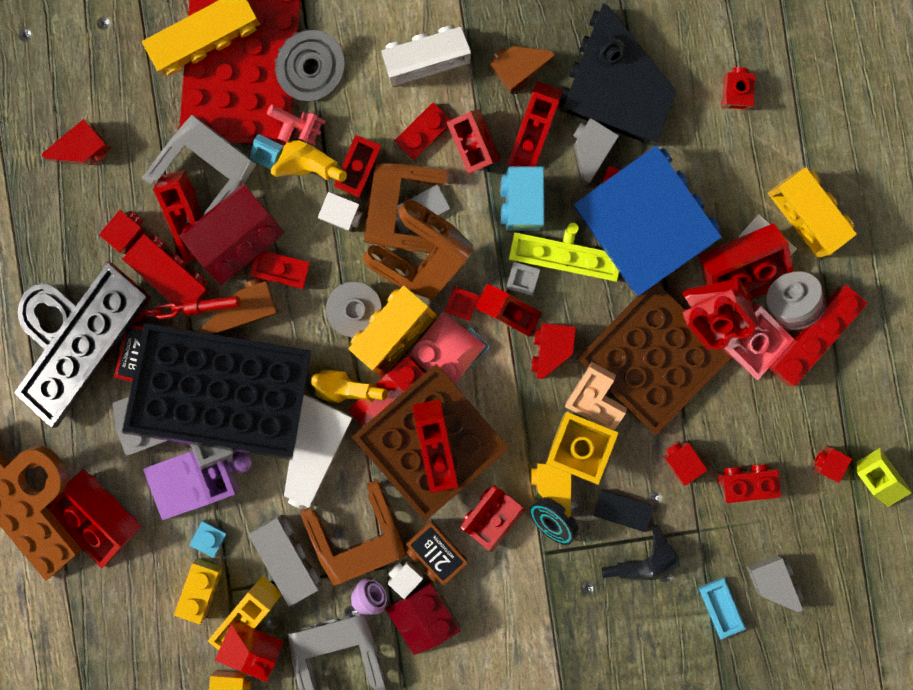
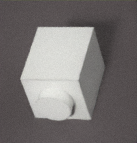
[318,192,363,232]

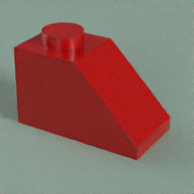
[41,119,111,165]
[475,283,541,337]

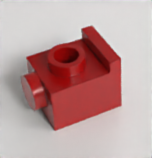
[722,67,755,110]

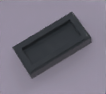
[593,489,654,533]

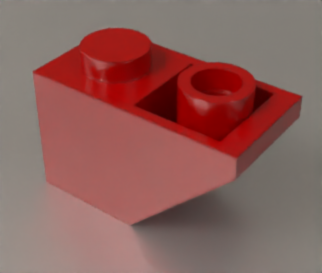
[531,323,576,379]

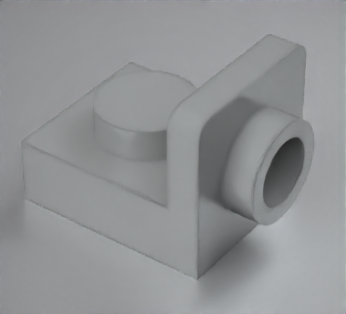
[190,444,235,469]

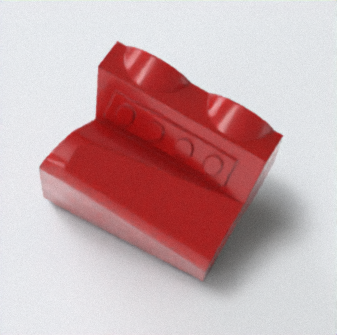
[682,278,760,350]

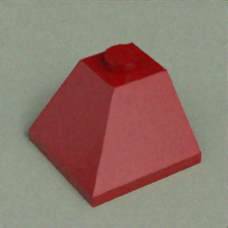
[215,620,284,682]

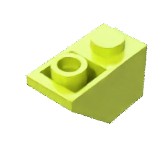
[857,448,912,507]

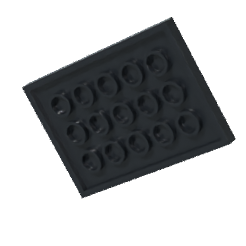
[122,323,311,460]

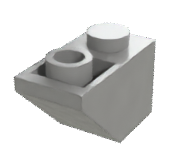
[747,555,803,612]

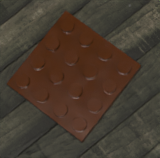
[576,283,732,435]
[352,363,510,521]

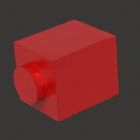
[99,210,147,254]
[662,441,708,486]

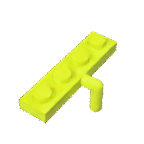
[509,223,619,282]

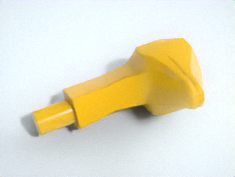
[271,140,347,182]
[312,369,388,404]

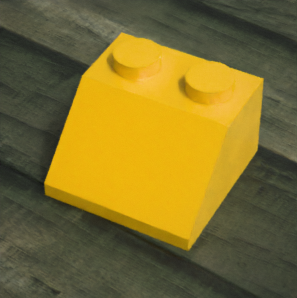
[546,412,619,485]

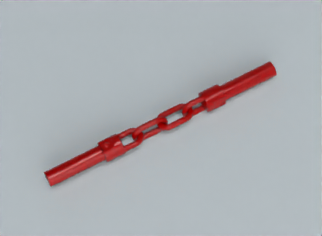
[133,296,241,323]

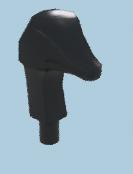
[602,525,680,580]

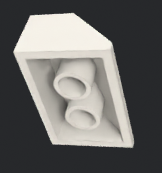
[381,25,471,87]

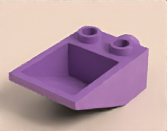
[143,450,252,520]

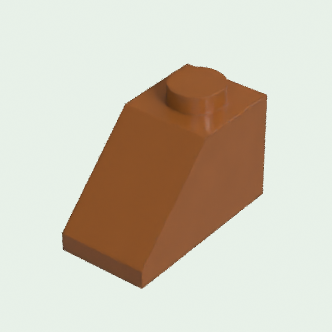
[490,46,555,93]

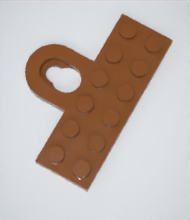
[0,446,82,581]

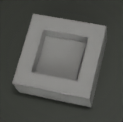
[506,262,540,296]

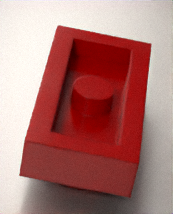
[394,102,450,161]
[249,251,310,289]

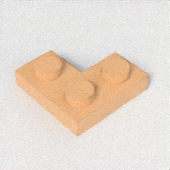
[565,362,627,430]

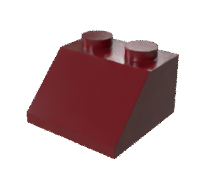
[385,580,460,655]

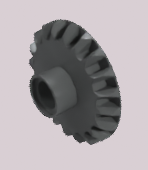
[274,29,344,101]

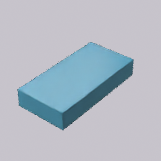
[698,577,746,639]

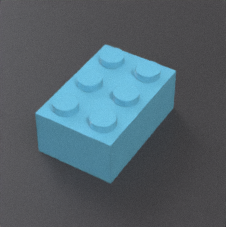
[500,167,543,231]

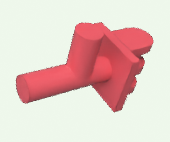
[267,105,326,147]

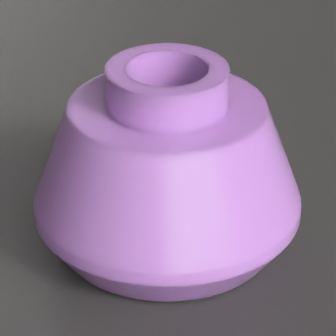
[351,578,387,615]

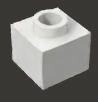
[388,560,424,599]

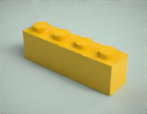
[142,0,260,76]

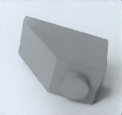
[573,118,618,185]

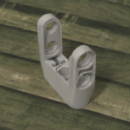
[141,114,257,215]
[288,612,387,690]

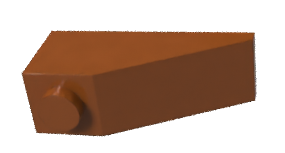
[198,278,279,335]

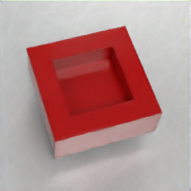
[444,286,479,322]

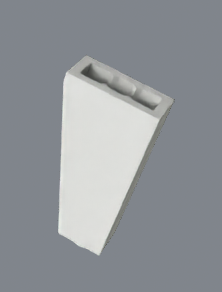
[284,393,354,509]

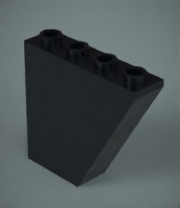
[559,4,676,146]

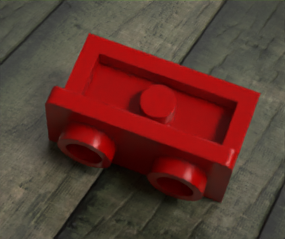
[717,463,781,503]
[460,485,526,552]

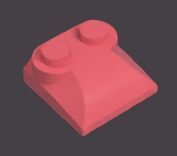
[723,303,794,380]
[409,312,486,384]

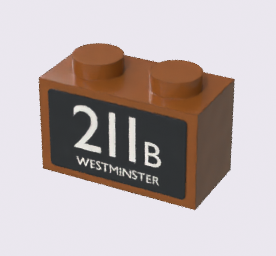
[406,519,468,585]

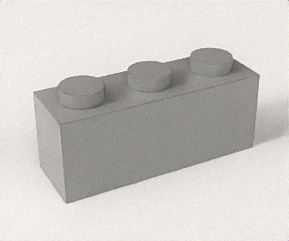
[248,515,321,607]

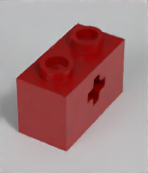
[446,109,501,174]

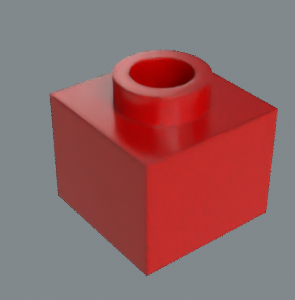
[813,447,852,483]

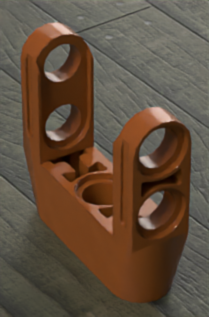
[364,163,455,253]
[363,199,474,300]
[301,480,407,586]

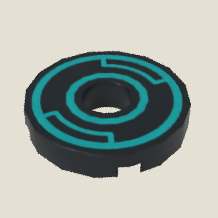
[529,497,579,545]

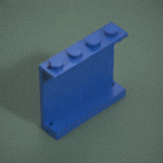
[572,145,721,296]

